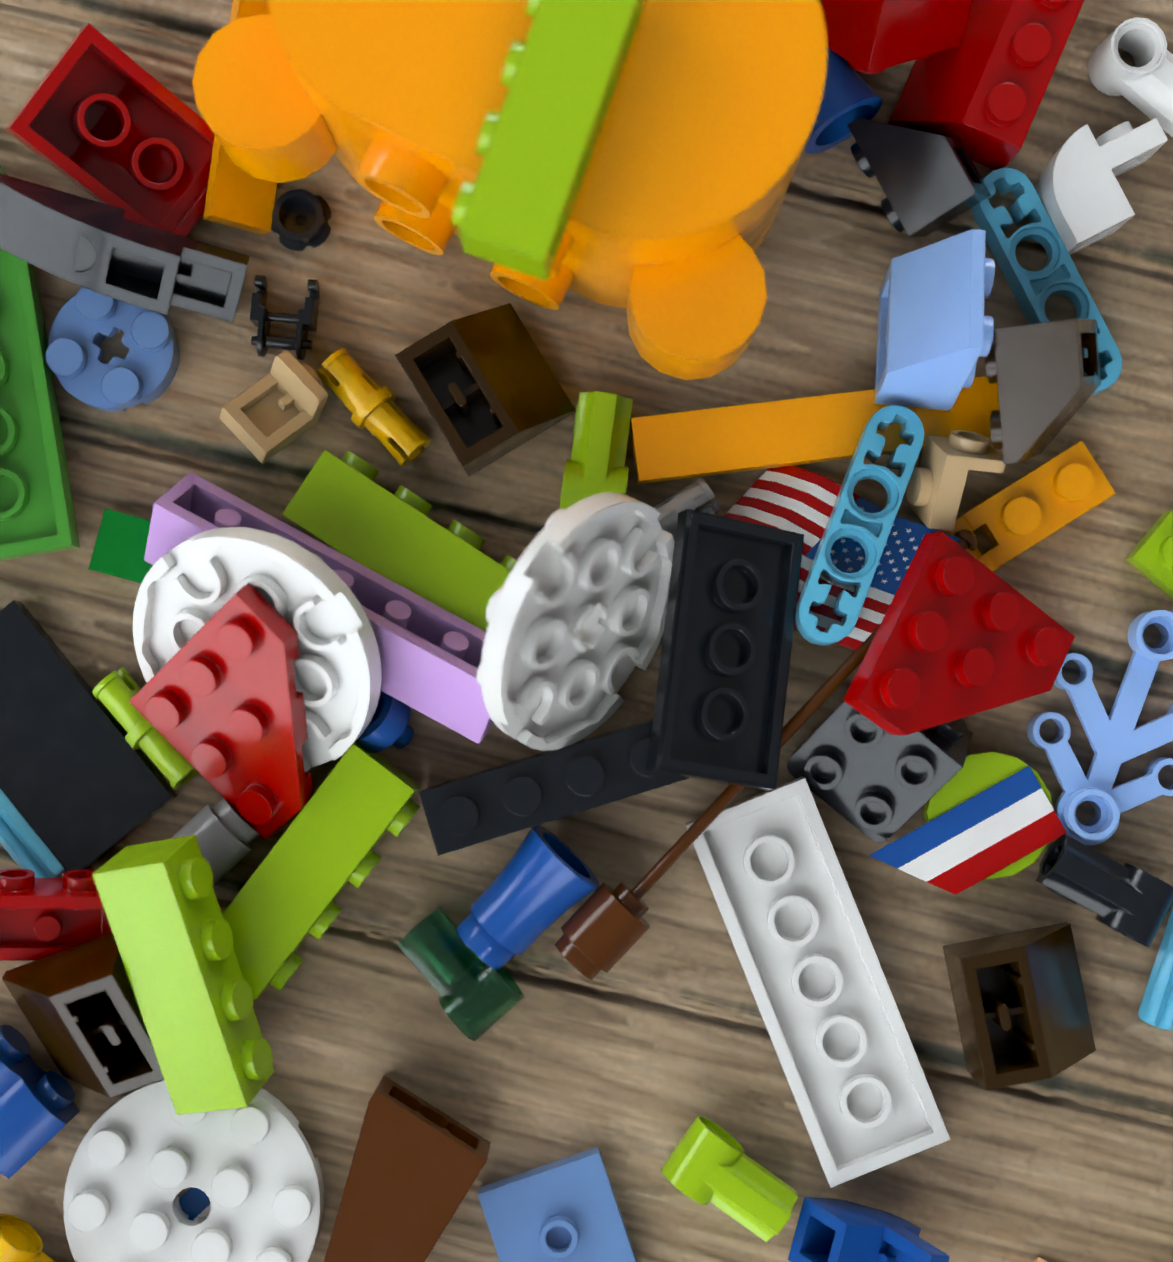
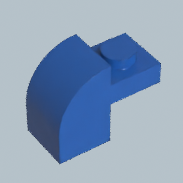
[788,1197,950,1262]

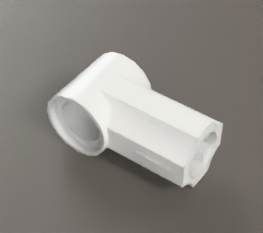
[1088,17,1173,138]

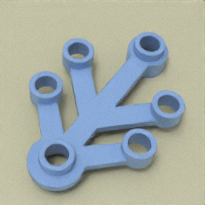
[1027,610,1173,845]

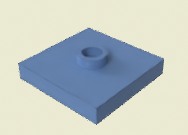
[477,1146,638,1262]

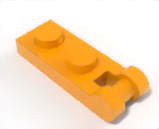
[939,440,1116,571]

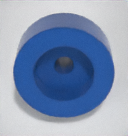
[355,691,414,753]

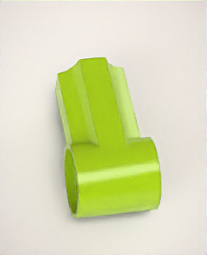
[559,391,633,509]
[660,1115,798,1242]

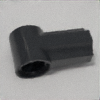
[1036,834,1173,948]

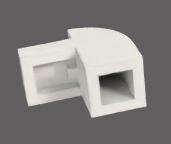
[1036,118,1168,255]

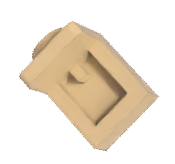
[219,350,328,464]
[907,430,1006,531]

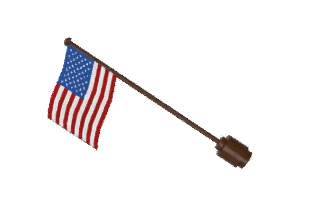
[555,466,978,980]

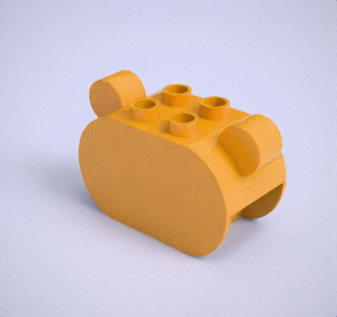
[192,0,828,380]

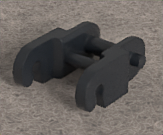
[250,275,320,360]

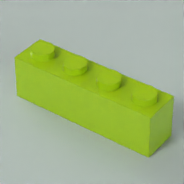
[452,0,644,281]
[282,450,518,632]
[222,743,421,1000]
[92,835,274,1115]

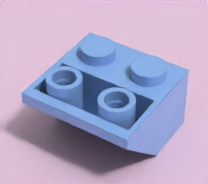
[874,229,995,411]

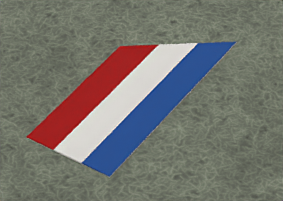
[869,766,1067,895]

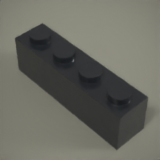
[419,718,689,856]

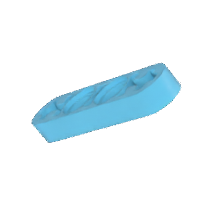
[971,168,1122,396]
[795,405,925,646]

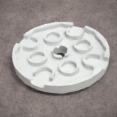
[477,492,675,751]
[133,527,382,772]
[63,1079,324,1262]

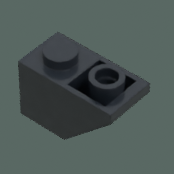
[847,118,991,237]

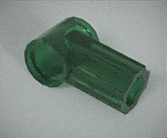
[396,906,524,1041]

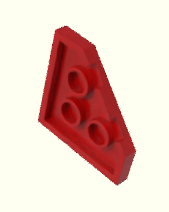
[843,531,1075,735]
[129,582,314,840]

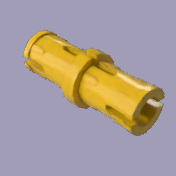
[316,348,431,467]

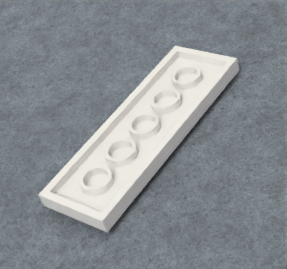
[685,777,951,1188]

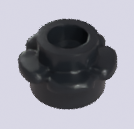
[271,189,332,251]

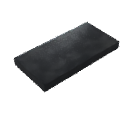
[647,509,804,790]
[0,600,178,871]

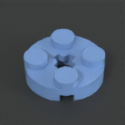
[46,287,180,412]

